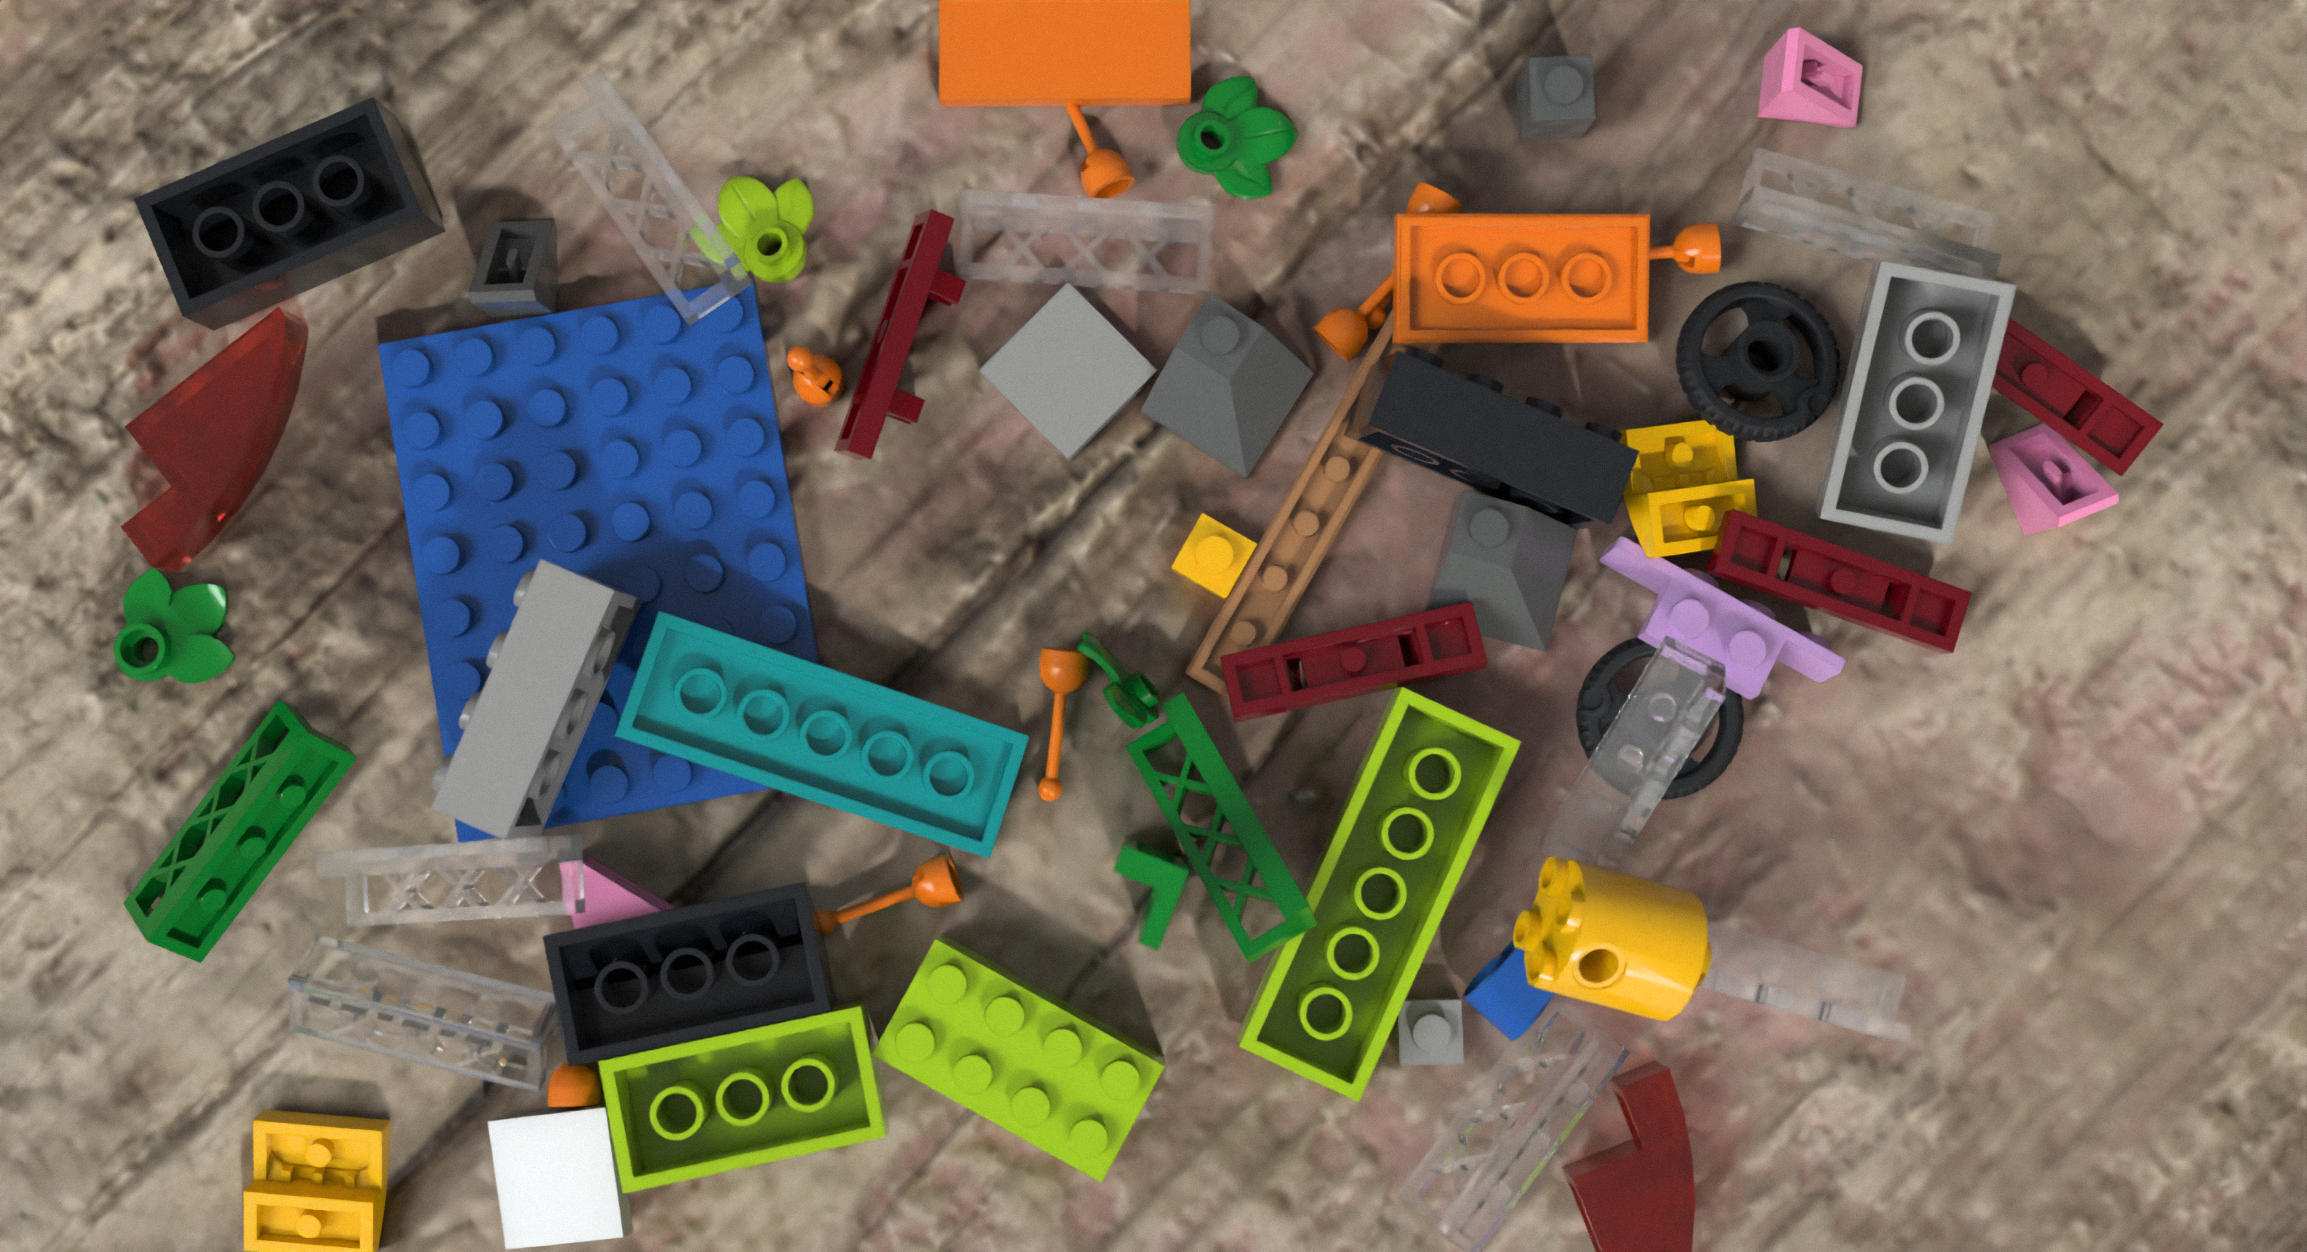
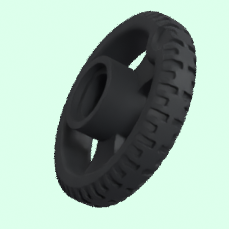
[1675,281,1841,442]
[1576,637,1744,800]

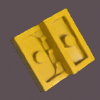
[1618,420,1758,558]
[243,1109,391,1252]

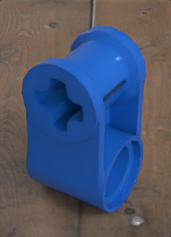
[1462,939,1555,1041]

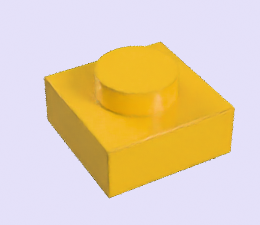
[1171,513,1257,600]

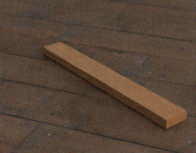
[1184,309,1445,699]

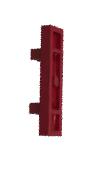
[834,209,966,460]
[1992,317,2164,477]
[1706,509,1972,654]
[1220,601,1488,723]

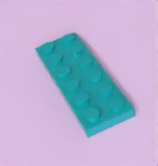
[615,611,1030,858]

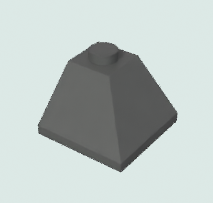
[1140,293,1314,479]
[1425,490,1578,652]

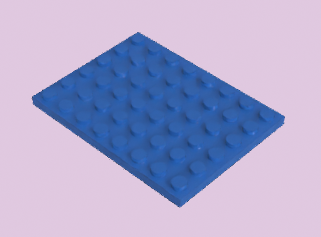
[378,279,822,844]

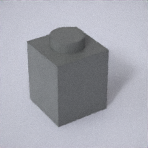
[1516,55,1596,141]

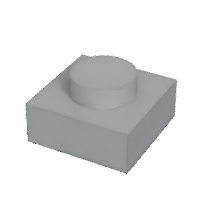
[1396,997,1464,1065]

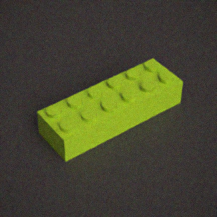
[1236,687,1522,1102]

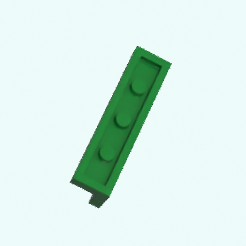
[1125,692,1317,964]
[123,699,357,963]
[1113,836,1189,950]

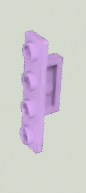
[1600,536,1846,700]

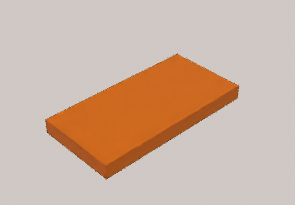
[939,0,1191,107]
[1393,214,1650,343]

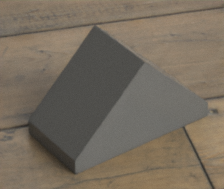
[468,220,559,320]

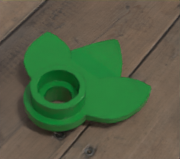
[1176,76,1298,199]
[114,568,236,684]
[1077,631,1161,729]

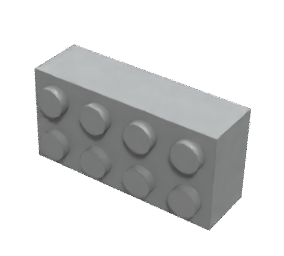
[1814,259,2017,545]
[431,559,643,840]

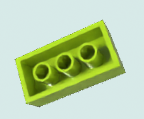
[872,933,1165,1183]
[598,1000,890,1194]

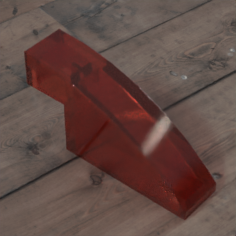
[120,307,309,572]
[1562,1060,1695,1252]

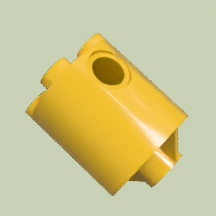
[1513,856,1711,1021]

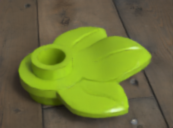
[695,176,815,283]

